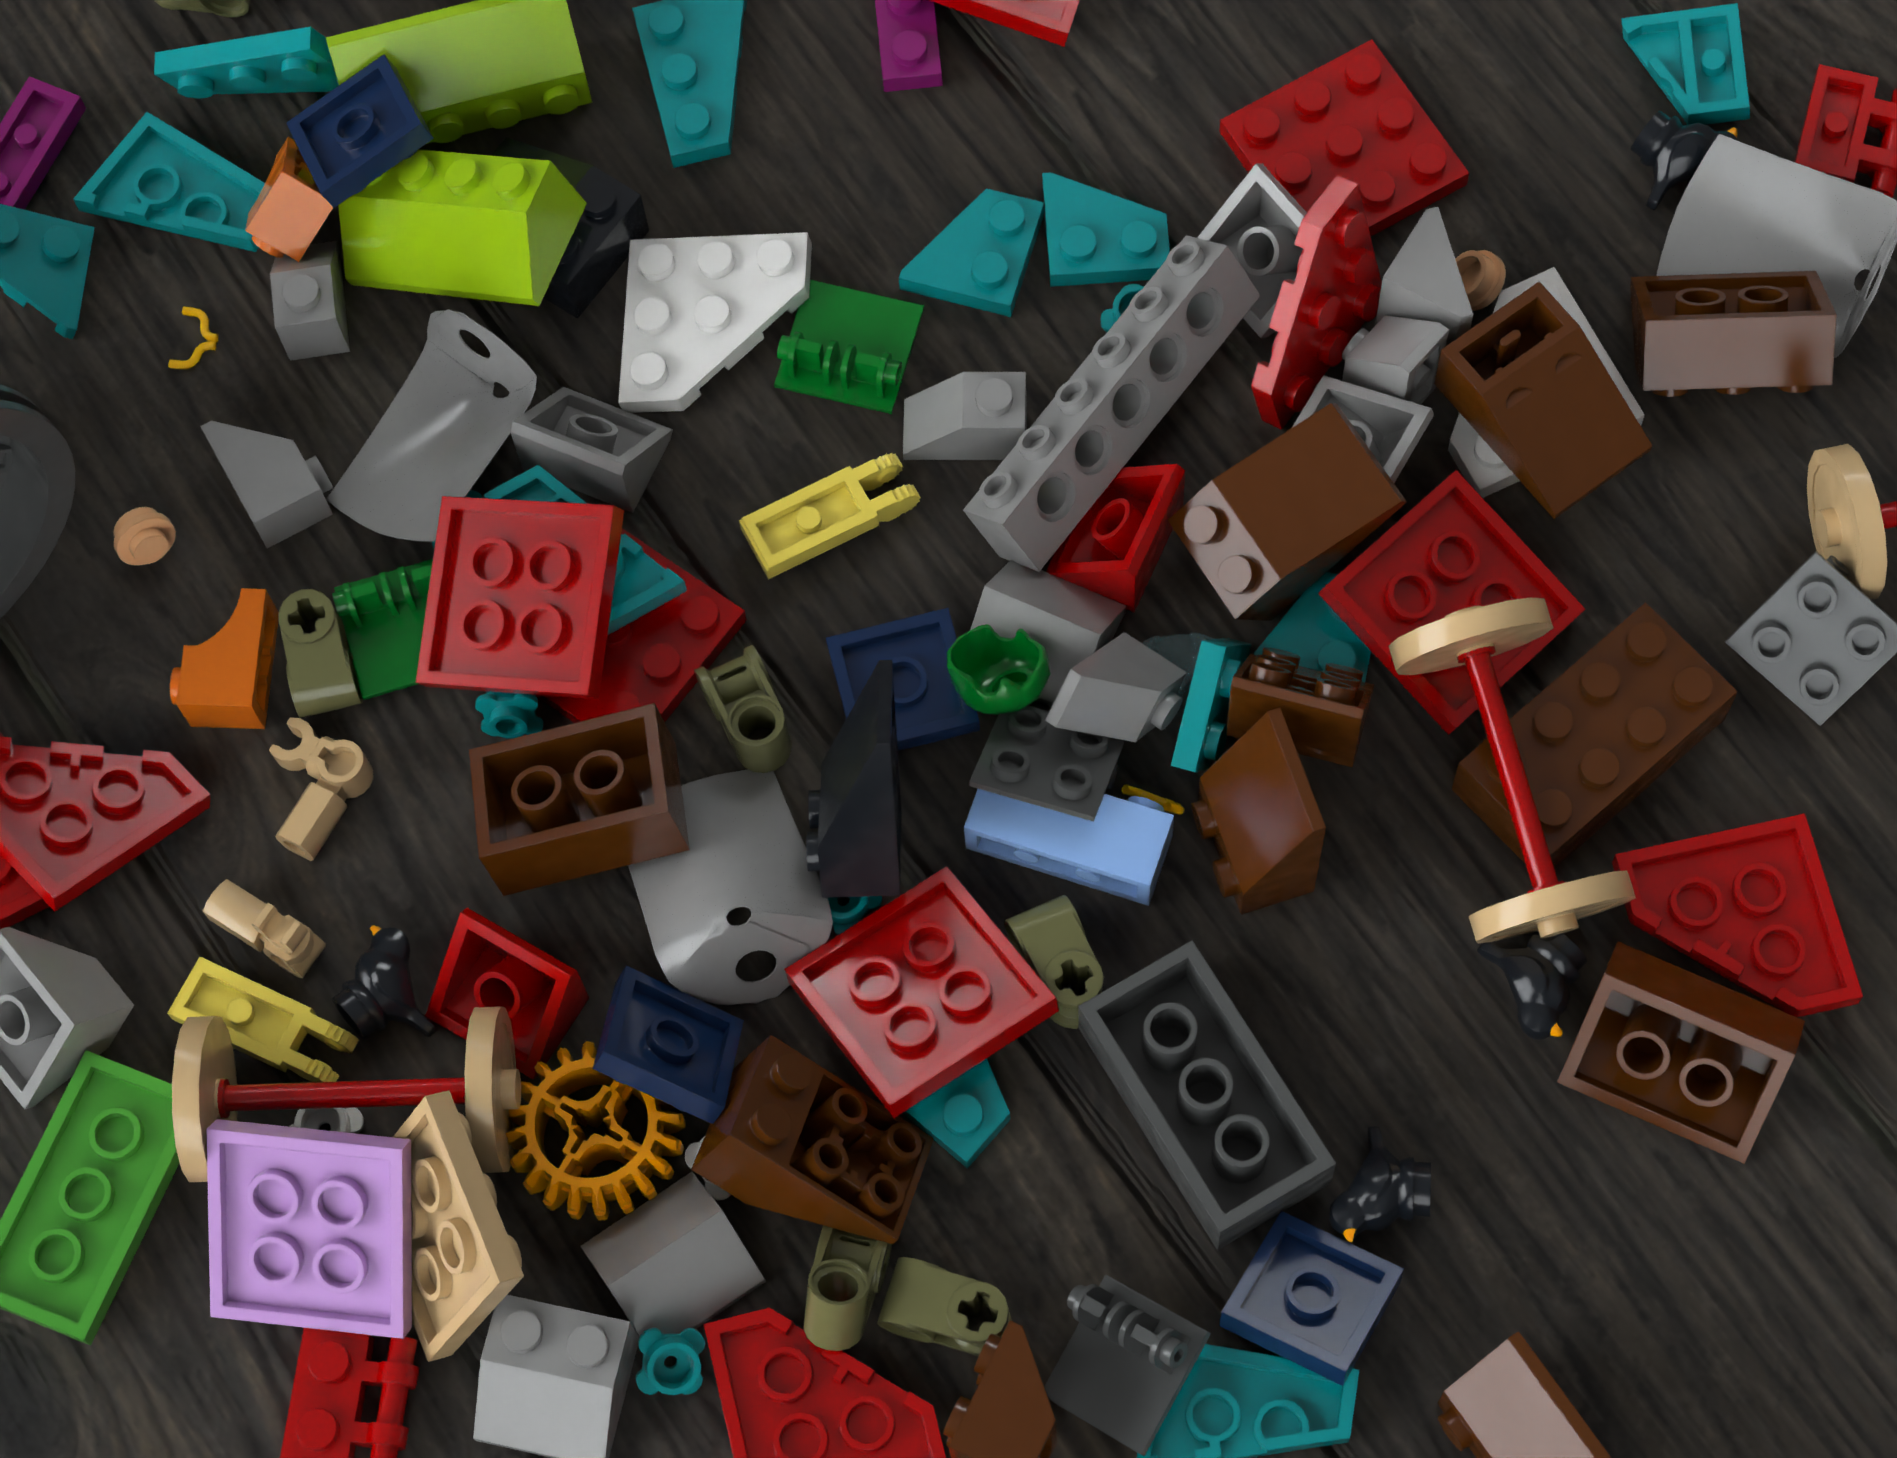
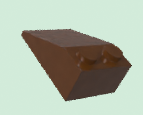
[1168,403,1407,621]
[1191,707,1326,915]

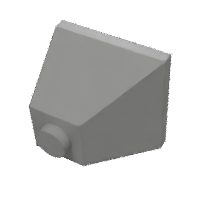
[0,927,134,1109]

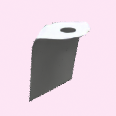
[1656,134,1897,358]
[326,309,537,542]
[628,769,833,1005]

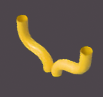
[168,306,218,370]
[1122,785,1185,815]

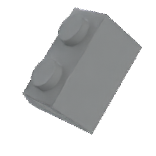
[473,1295,639,1458]

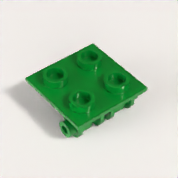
[774,280,924,414]
[332,559,433,700]

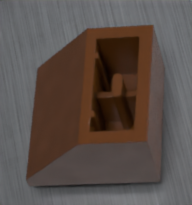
[943,1320,1057,1458]

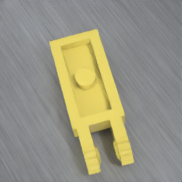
[739,453,921,580]
[167,957,359,1082]

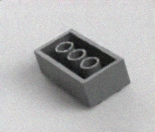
[1078,940,1336,1251]

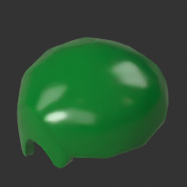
[946,624,1051,715]

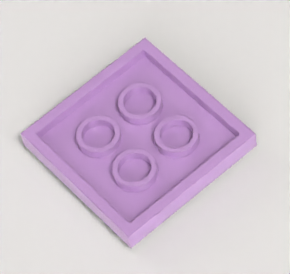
[206,1119,412,1339]

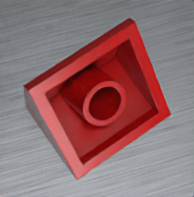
[1046,464,1185,612]
[425,908,589,1079]

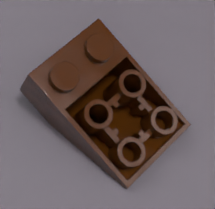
[1434,281,1653,519]
[1227,647,1375,767]
[691,1035,934,1244]

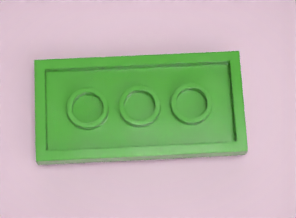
[0,1050,180,1346]

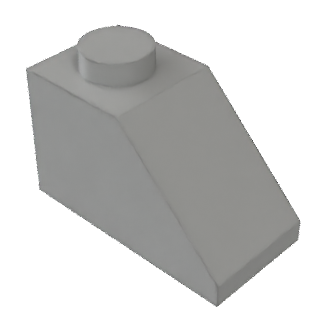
[270,241,350,361]
[1342,315,1449,405]
[903,372,1027,460]
[200,421,333,549]
[1045,632,1187,742]

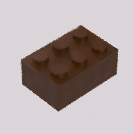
[469,703,690,896]

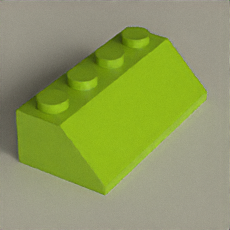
[326,0,592,144]
[338,149,587,306]

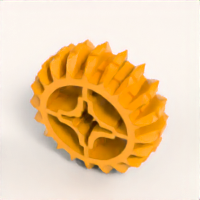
[506,1041,686,1221]

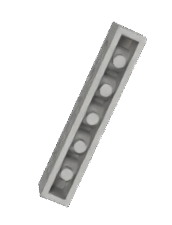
[963,235,1261,572]

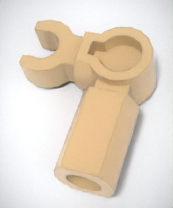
[269,717,373,861]
[203,879,326,979]

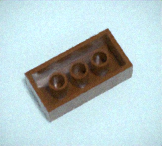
[1452,602,1738,869]

